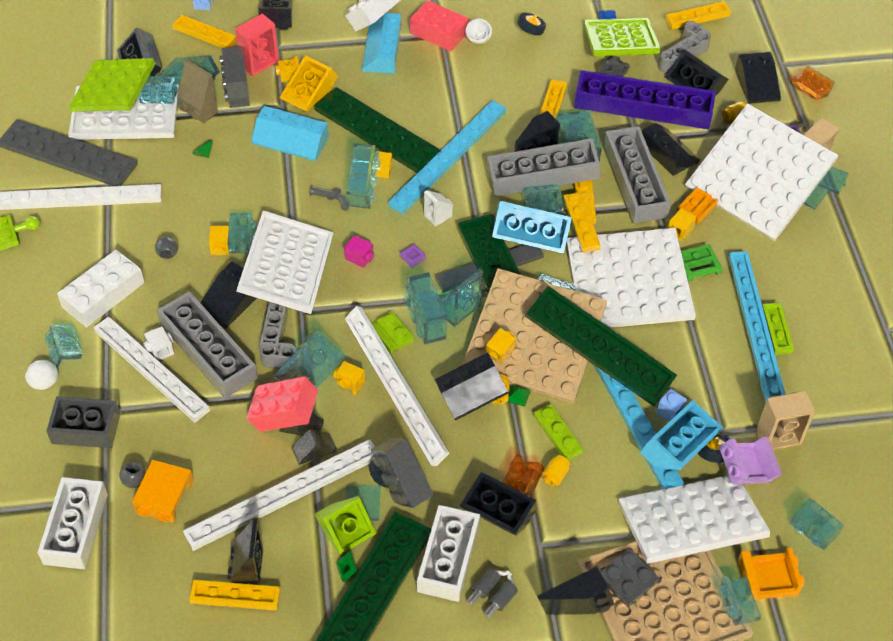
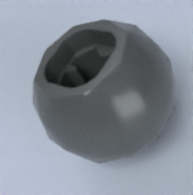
[155,236,178,259]
[119,462,146,488]

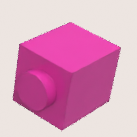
[344,235,374,268]

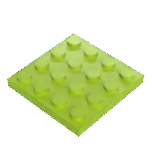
[584,18,660,57]
[69,58,156,112]

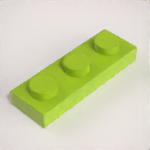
[762,303,794,355]
[534,404,583,460]

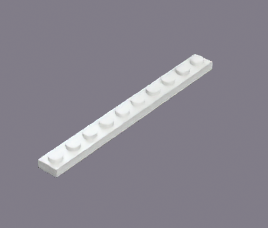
[0,184,162,210]
[345,306,450,466]
[183,439,375,551]

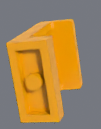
[132,460,194,522]
[737,547,804,600]

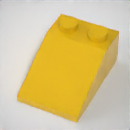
[279,55,339,112]

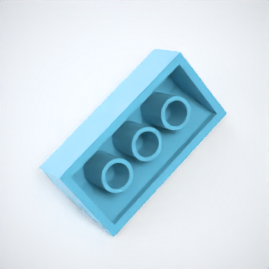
[362,13,401,74]
[251,106,329,161]
[492,201,572,253]
[640,400,723,470]

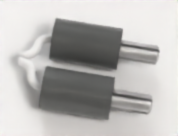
[467,568,518,618]

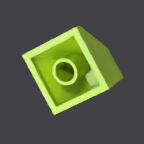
[315,496,377,555]

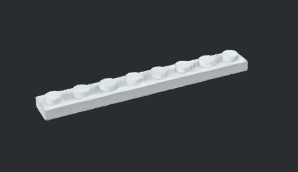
[93,316,210,423]

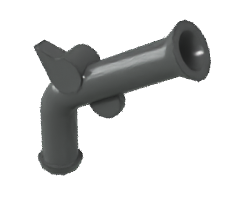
[309,186,350,211]

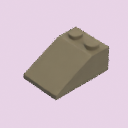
[177,59,218,123]

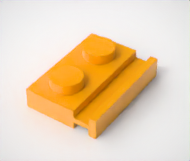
[677,187,719,225]

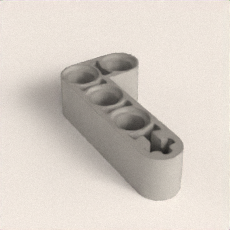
[659,21,711,73]
[259,302,297,369]

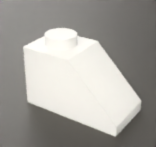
[424,190,453,227]

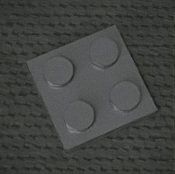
[600,548,660,608]

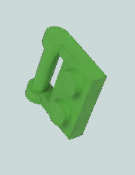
[681,244,722,282]

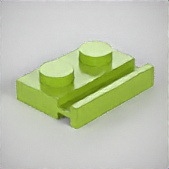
[371,312,414,354]

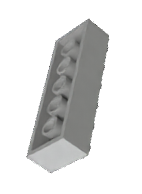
[604,126,671,223]
[488,138,600,196]
[157,291,258,399]

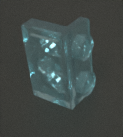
[45,325,83,367]
[719,576,761,625]

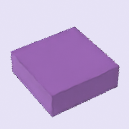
[400,244,426,268]

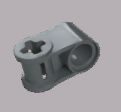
[599,56,630,76]

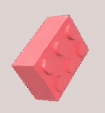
[410,0,469,51]
[235,14,279,77]
[246,376,318,432]

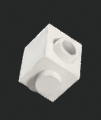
[143,327,174,361]

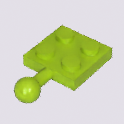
[0,214,40,251]

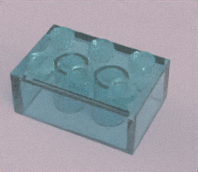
[556,110,602,162]
[346,143,381,209]
[405,272,447,345]

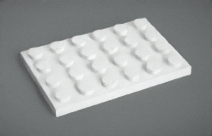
[68,84,179,140]
[236,211,334,314]
[619,475,770,564]

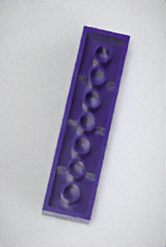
[574,70,716,130]

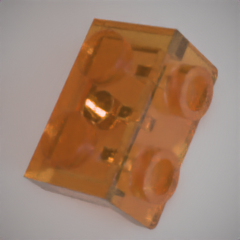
[792,66,835,99]
[502,454,545,497]

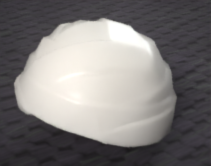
[465,19,492,44]
[25,360,59,390]

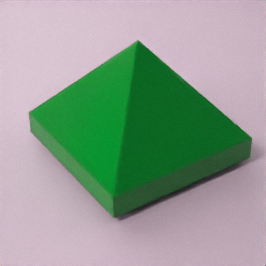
[193,141,213,158]
[507,384,531,407]
[336,552,358,582]

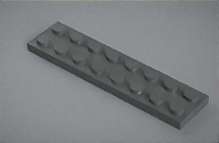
[0,119,138,186]

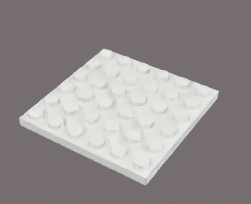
[685,103,838,242]
[566,228,696,328]

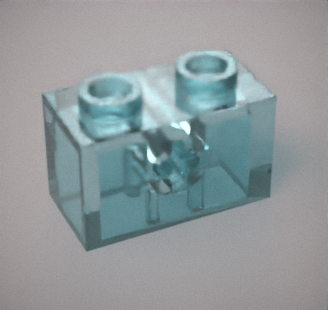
[139,77,178,104]
[790,498,844,550]

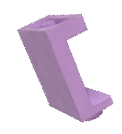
[719,437,782,485]

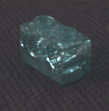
[522,184,563,213]
[228,213,257,253]

